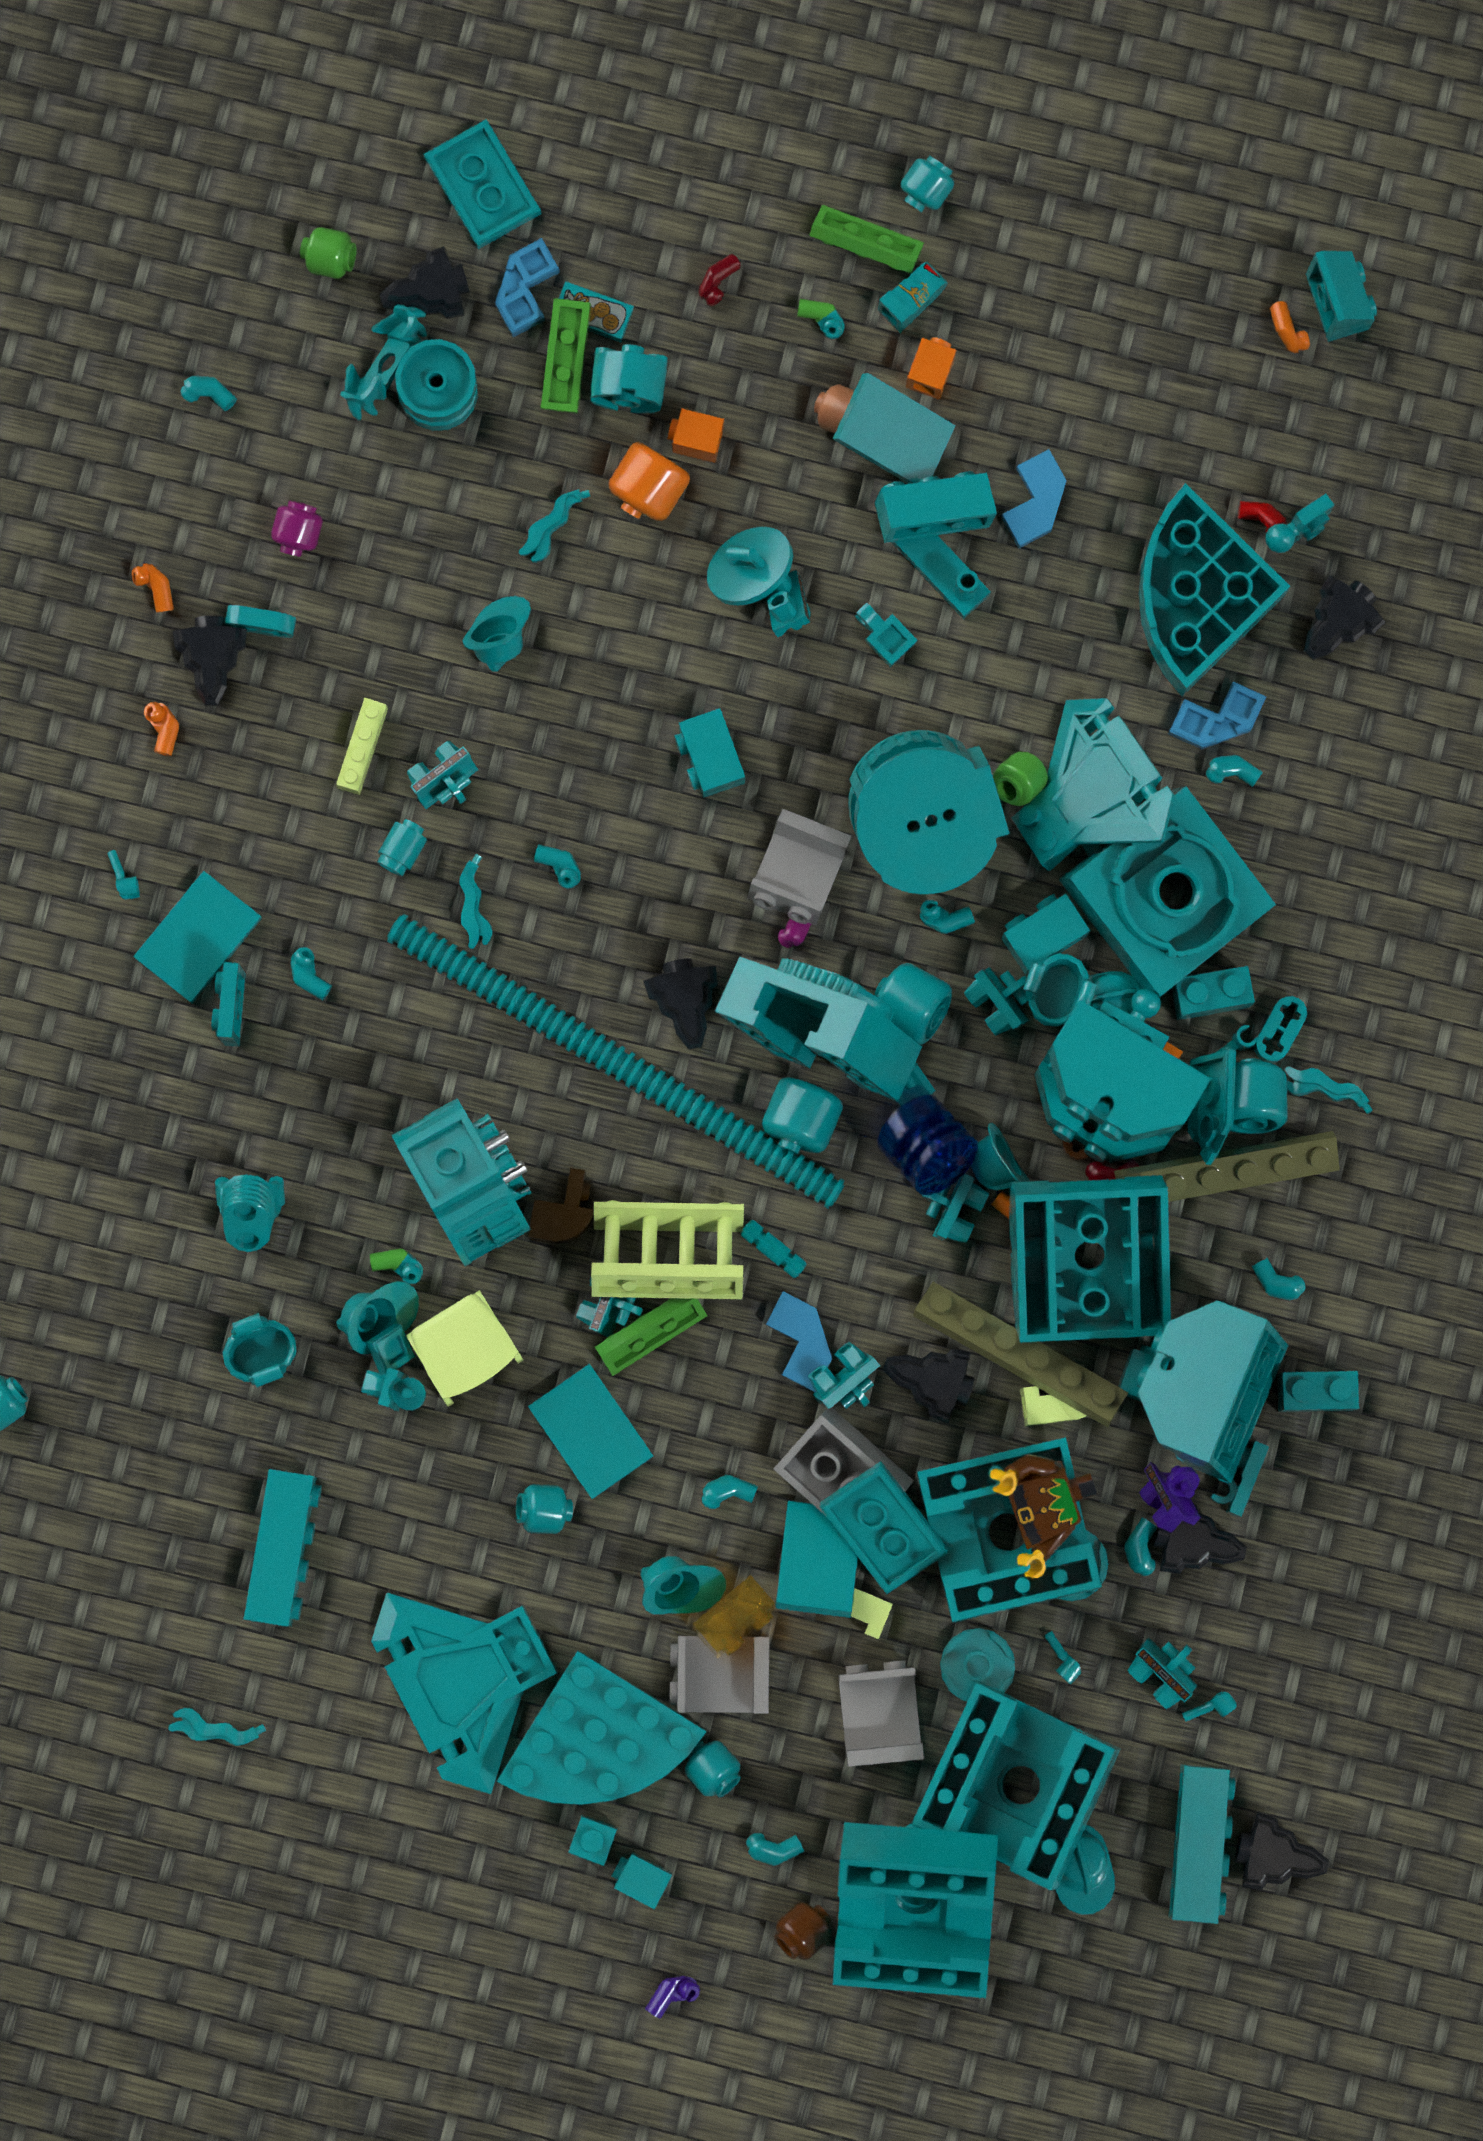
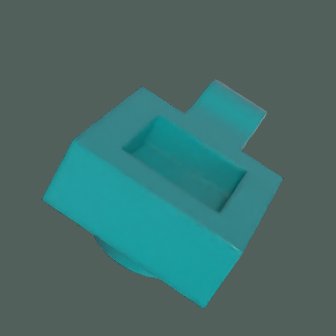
[854,603,918,667]

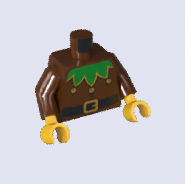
[990,1454,1098,1578]

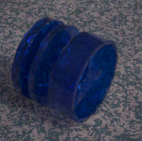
[877,1094,978,1195]

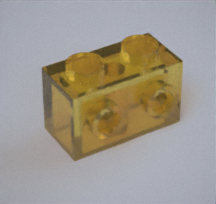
[693,1575,775,1659]

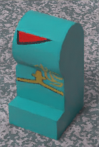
[878,261,948,333]

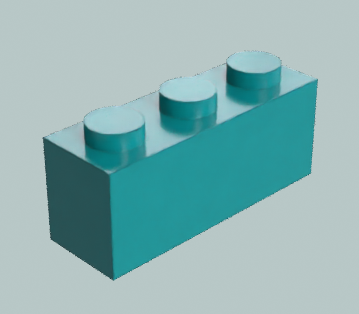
[875,471,997,543]

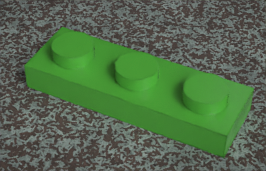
[809,205,924,274]
[541,298,591,414]
[595,1298,707,1376]

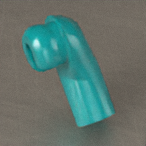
[180,376,237,411]
[1206,755,1263,787]
[534,844,581,889]
[919,900,975,934]
[290,947,332,1001]
[1251,1257,1306,1301]
[701,1475,758,1509]
[1124,1517,1158,1576]

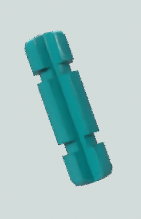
[741,1220,806,1278]

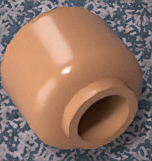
[814,384,855,434]

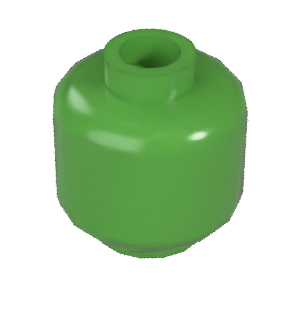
[300,227,357,279]
[993,751,1048,806]

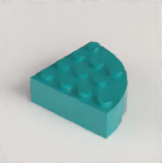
[1138,483,1290,697]
[496,1650,707,1805]

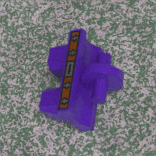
[1139,1462,1201,1533]

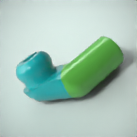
[797,299,845,339]
[370,1248,423,1284]

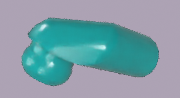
[746,1833,804,1866]

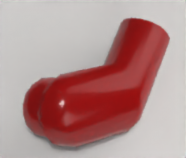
[1238,501,1288,533]

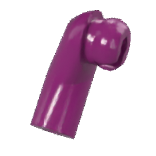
[778,919,811,948]

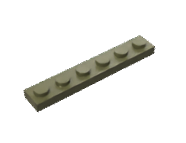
[1114,1131,1340,1202]
[913,1282,1128,1427]

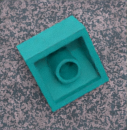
[1306,251,1377,342]

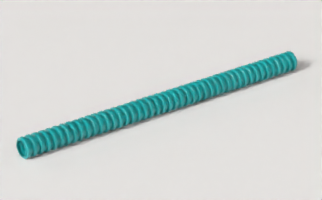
[387,914,845,1209]

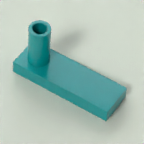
[891,535,991,619]

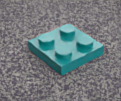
[211,962,246,1047]

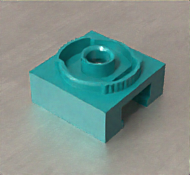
[1059,786,1276,997]
[715,956,922,1101]
[917,1437,1102,1623]
[912,1683,1121,1891]
[833,1822,998,1998]

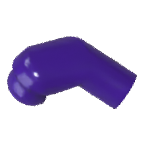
[645,1976,700,2019]

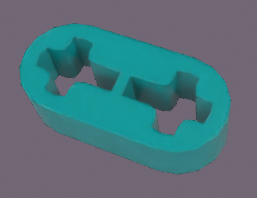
[224,605,296,638]
[1254,996,1307,1063]

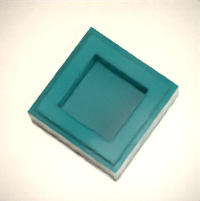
[366,1323,415,1375]

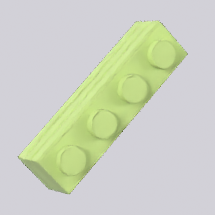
[336,698,388,795]

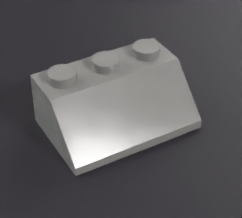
[773,1408,914,1518]

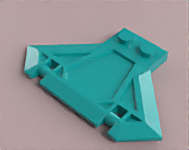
[1011,698,1175,871]
[371,1592,558,1794]

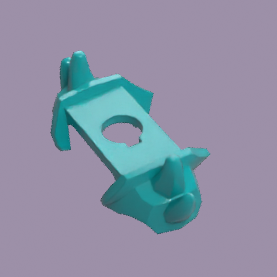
[340,305,427,420]

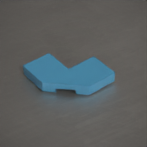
[495,238,559,337]
[1002,449,1067,548]
[1168,682,1266,749]
[766,1291,832,1392]

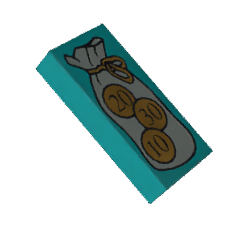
[559,281,634,343]

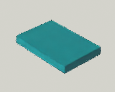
[423,119,541,250]
[833,373,956,484]
[133,871,262,1004]
[528,1364,654,1499]
[819,1461,948,1594]
[775,1501,858,1618]

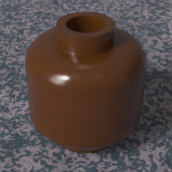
[774,1903,832,1960]

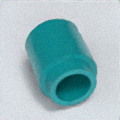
[377,819,427,877]

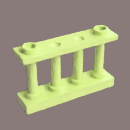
[591,1200,744,1299]

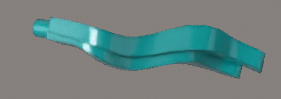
[519,489,591,563]
[459,853,493,949]
[1285,1066,1373,1114]
[168,1708,266,1746]

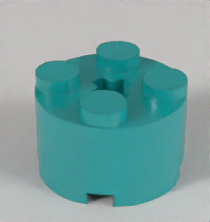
[590,344,668,413]

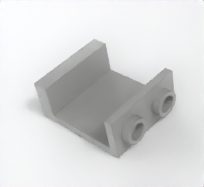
[747,809,851,925]
[670,1636,769,1714]
[838,1660,924,1767]

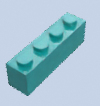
[243,1469,322,1627]
[1168,1764,1235,1924]

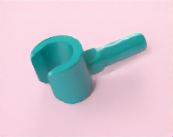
[107,850,140,900]
[1216,1025,1258,1052]
[1045,1631,1081,1684]
[1182,1691,1237,1722]

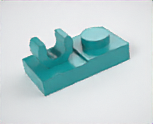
[1210,1441,1269,1517]

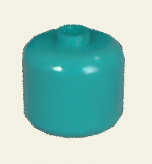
[875,963,952,1045]
[1230,1058,1288,1134]
[762,1077,843,1155]

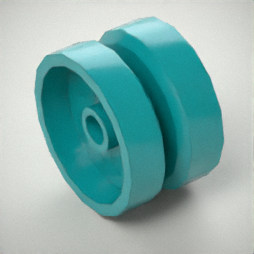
[395,339,478,431]

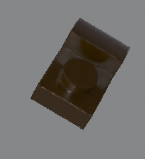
[528,1168,594,1244]

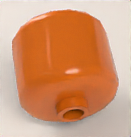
[608,442,690,521]

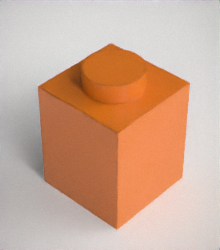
[906,337,957,400]
[667,408,724,463]

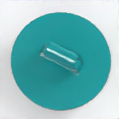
[707,527,793,606]

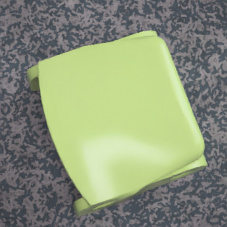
[406,1290,524,1407]

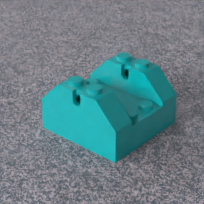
[1034,1000,1211,1163]
[1009,1175,1171,1342]
[1137,1300,1288,1484]

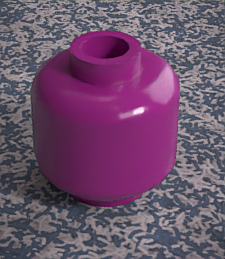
[271,500,323,557]

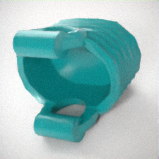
[1023,953,1097,1026]
[215,1174,285,1252]
[223,1313,297,1388]

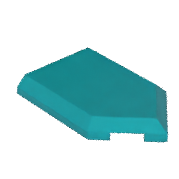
[1188,1049,1236,1165]

